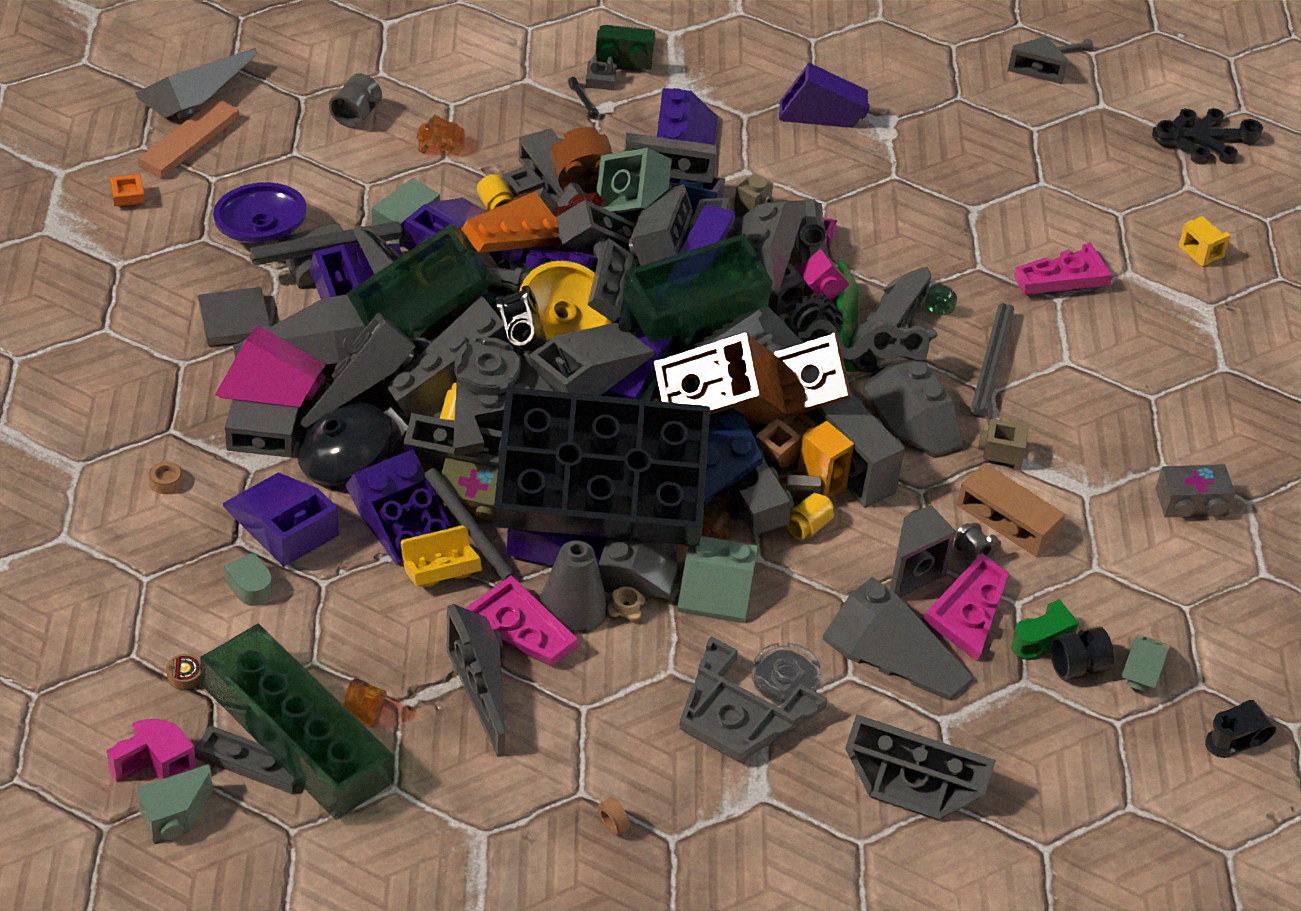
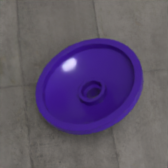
[213,182,307,244]

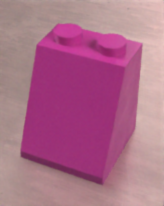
[215,325,326,407]

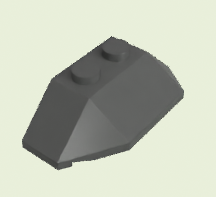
[725,200,806,297]
[863,359,963,458]
[845,714,996,820]

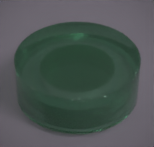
[925,286,957,315]

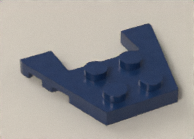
[704,408,763,505]

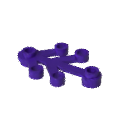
[502,246,595,270]

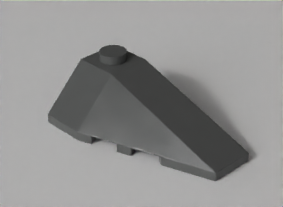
[135,48,257,119]
[233,293,366,365]
[598,538,678,599]
[822,577,973,700]
[446,604,505,757]

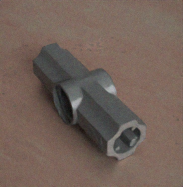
[798,199,828,285]

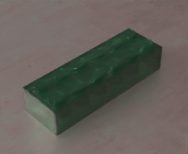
[200,623,395,820]

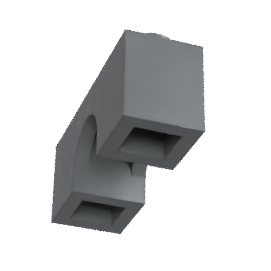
[725,445,794,536]

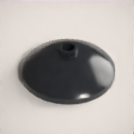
[297,402,391,485]

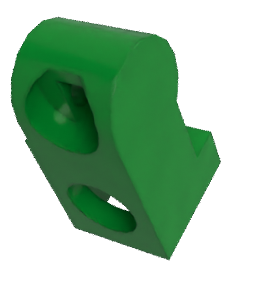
[1011,599,1079,659]

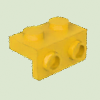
[401,525,482,587]

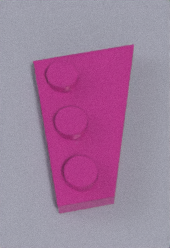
[1014,242,1112,295]
[922,553,1009,661]
[465,575,579,666]

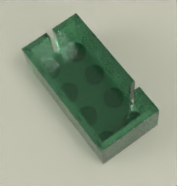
[347,224,495,339]
[623,234,773,344]

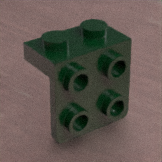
[595,25,656,70]

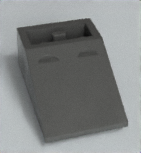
[529,322,655,396]

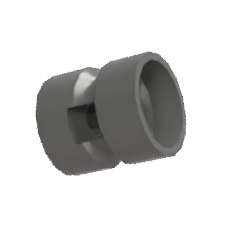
[329,73,382,128]

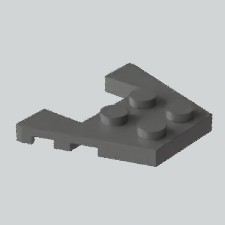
[453,354,554,457]
[680,636,827,762]

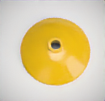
[519,261,612,343]

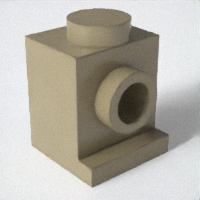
[734,172,774,218]
[978,418,1029,471]

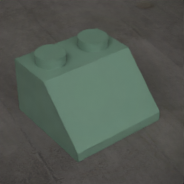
[595,148,672,213]
[677,536,758,623]

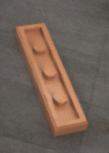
[138,98,239,178]

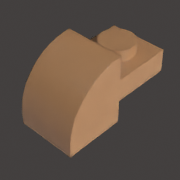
[755,413,819,468]

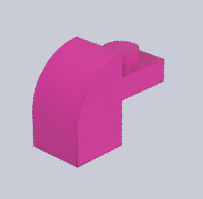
[107,719,196,782]

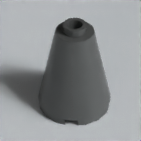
[539,541,608,634]

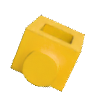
[1178,216,1231,267]

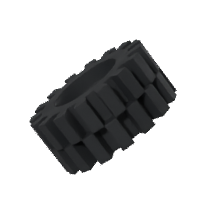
[784,293,844,343]

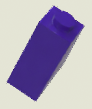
[779,63,870,128]

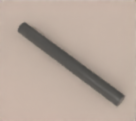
[424,468,514,581]

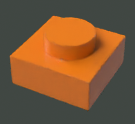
[110,174,145,206]

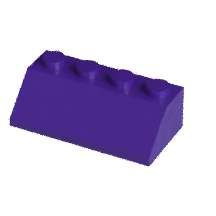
[657,88,718,145]

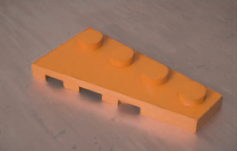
[461,191,563,253]

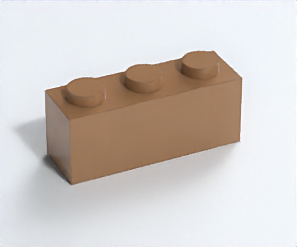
[957,463,1065,557]

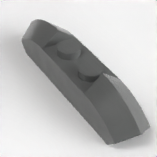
[850,267,931,372]

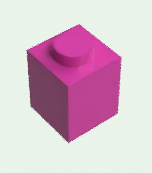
[797,249,850,300]

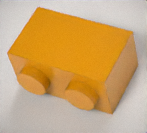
[797,421,854,499]

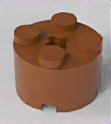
[550,127,613,192]

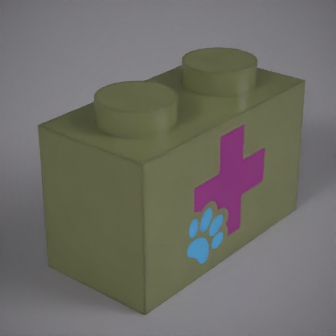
[436,457,498,521]

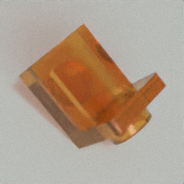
[417,114,464,156]

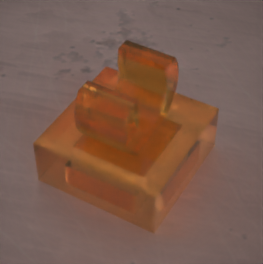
[341,678,387,727]

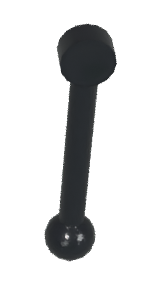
[568,77,599,119]

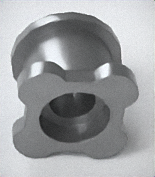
[954,523,998,566]

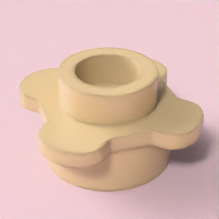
[607,587,645,621]

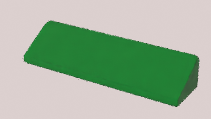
[834,262,858,372]

